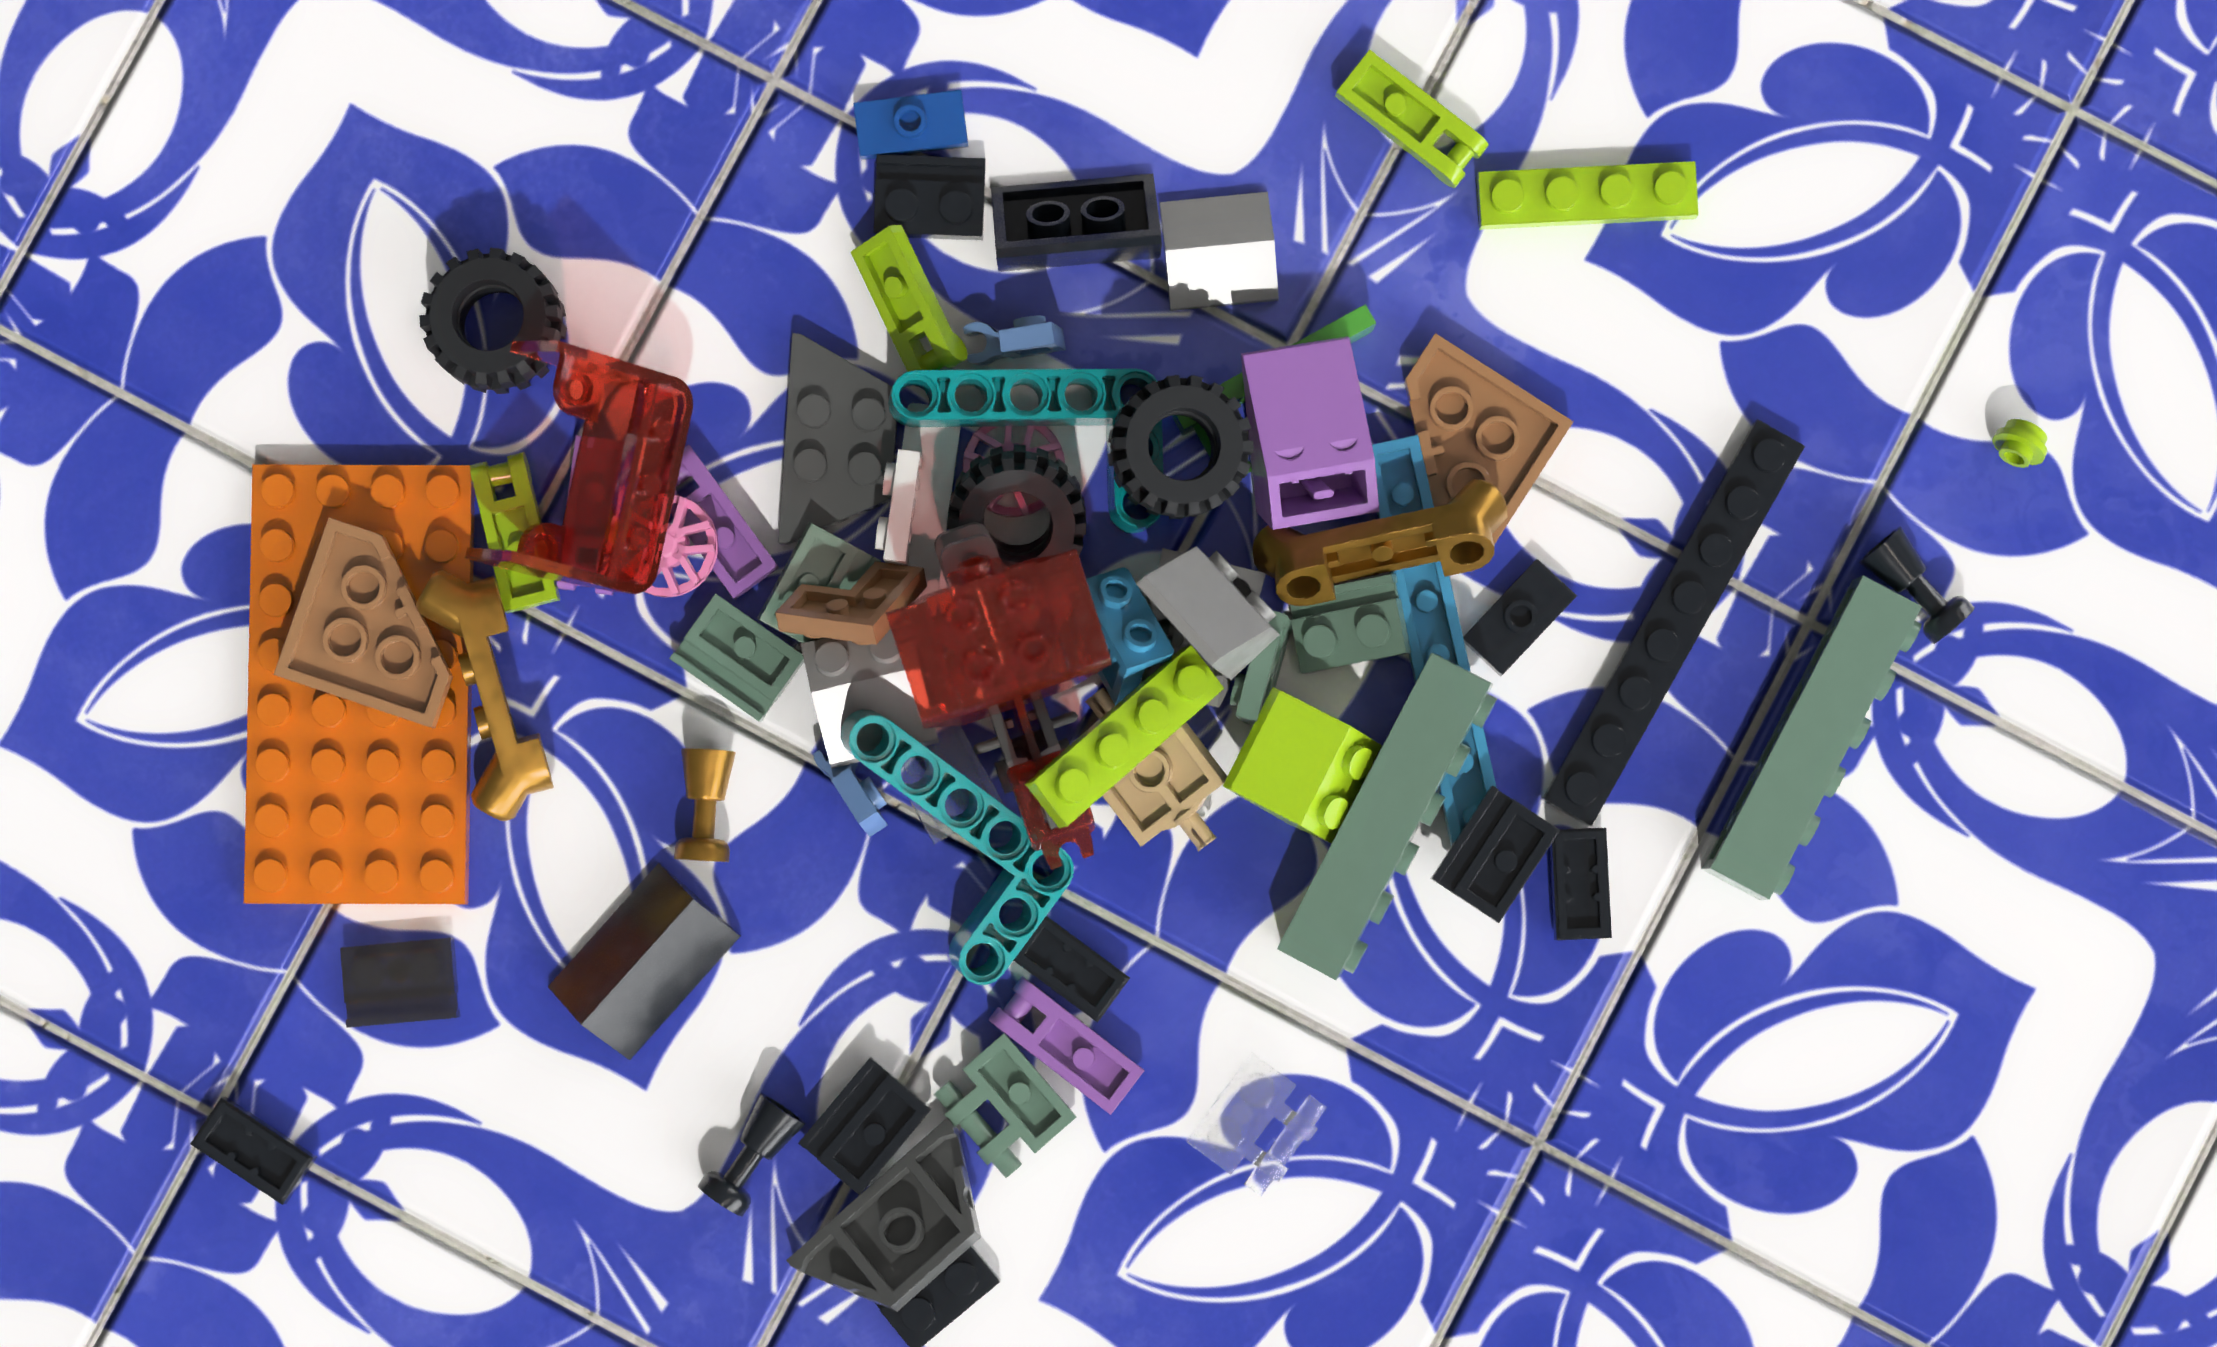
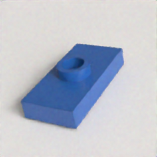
[853,90,969,160]

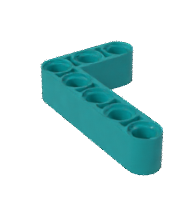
[888,368,1163,534]
[840,709,1074,985]

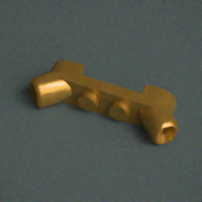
[1253,479,1508,606]
[416,570,554,821]

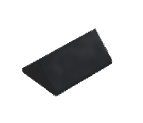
[991,174,1162,272]
[548,863,741,1060]

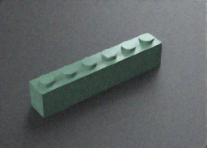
[1702,575,1922,900]
[1277,653,1497,980]

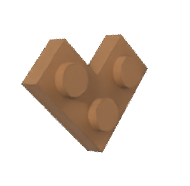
[775,561,927,645]

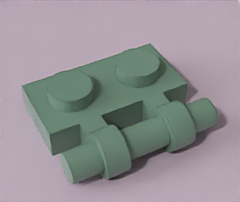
[933,1033,1077,1178]

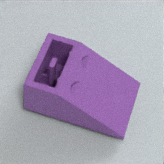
[1241,336,1379,530]

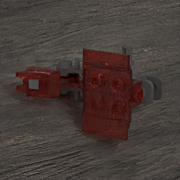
[886,522,1112,870]

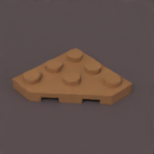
[1404,333,1574,545]
[274,518,453,729]

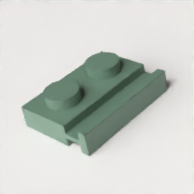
[757,522,881,643]
[1290,574,1411,674]
[669,593,804,723]
[1230,611,1292,726]

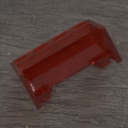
[465,340,693,594]

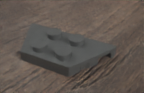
[778,333,897,545]
[786,1118,981,1312]

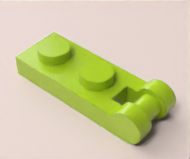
[1335,49,1489,188]
[850,225,968,372]
[470,452,561,614]

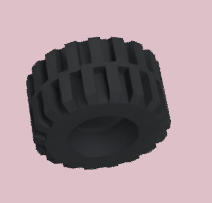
[419,248,567,394]
[1107,375,1253,519]
[947,444,1086,587]

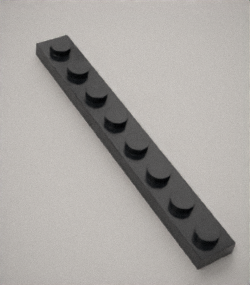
[1541,419,1805,827]

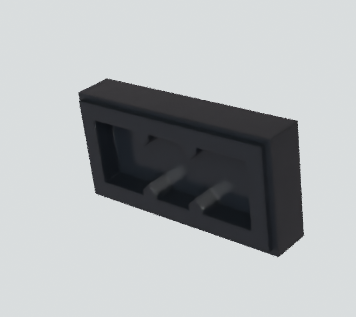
[1463,559,1577,677]
[1550,828,1612,940]
[1013,916,1130,1023]
[190,1096,317,1205]

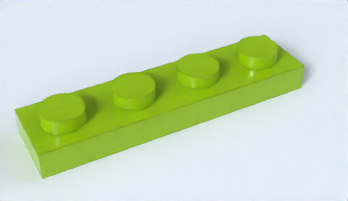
[1476,161,1699,230]
[1025,645,1224,828]

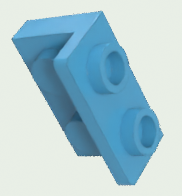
[1067,567,1174,705]

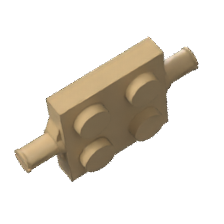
[1085,688,1227,852]

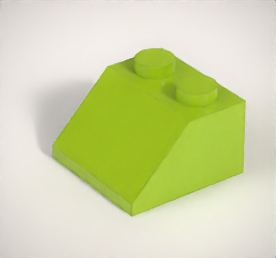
[1222,687,1382,844]

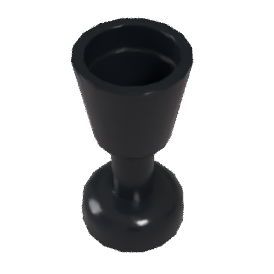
[1859,526,1975,644]
[697,1093,806,1217]

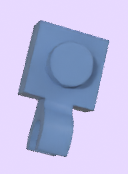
[963,315,1066,366]
[813,750,888,837]

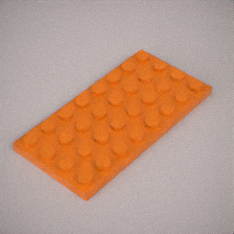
[244,464,475,905]

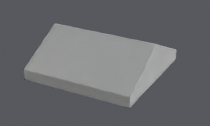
[1159,192,1279,311]

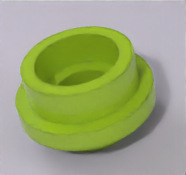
[1992,419,2048,468]

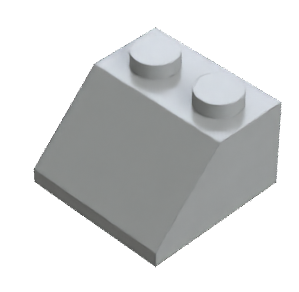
[1136,546,1280,680]
[801,618,939,769]

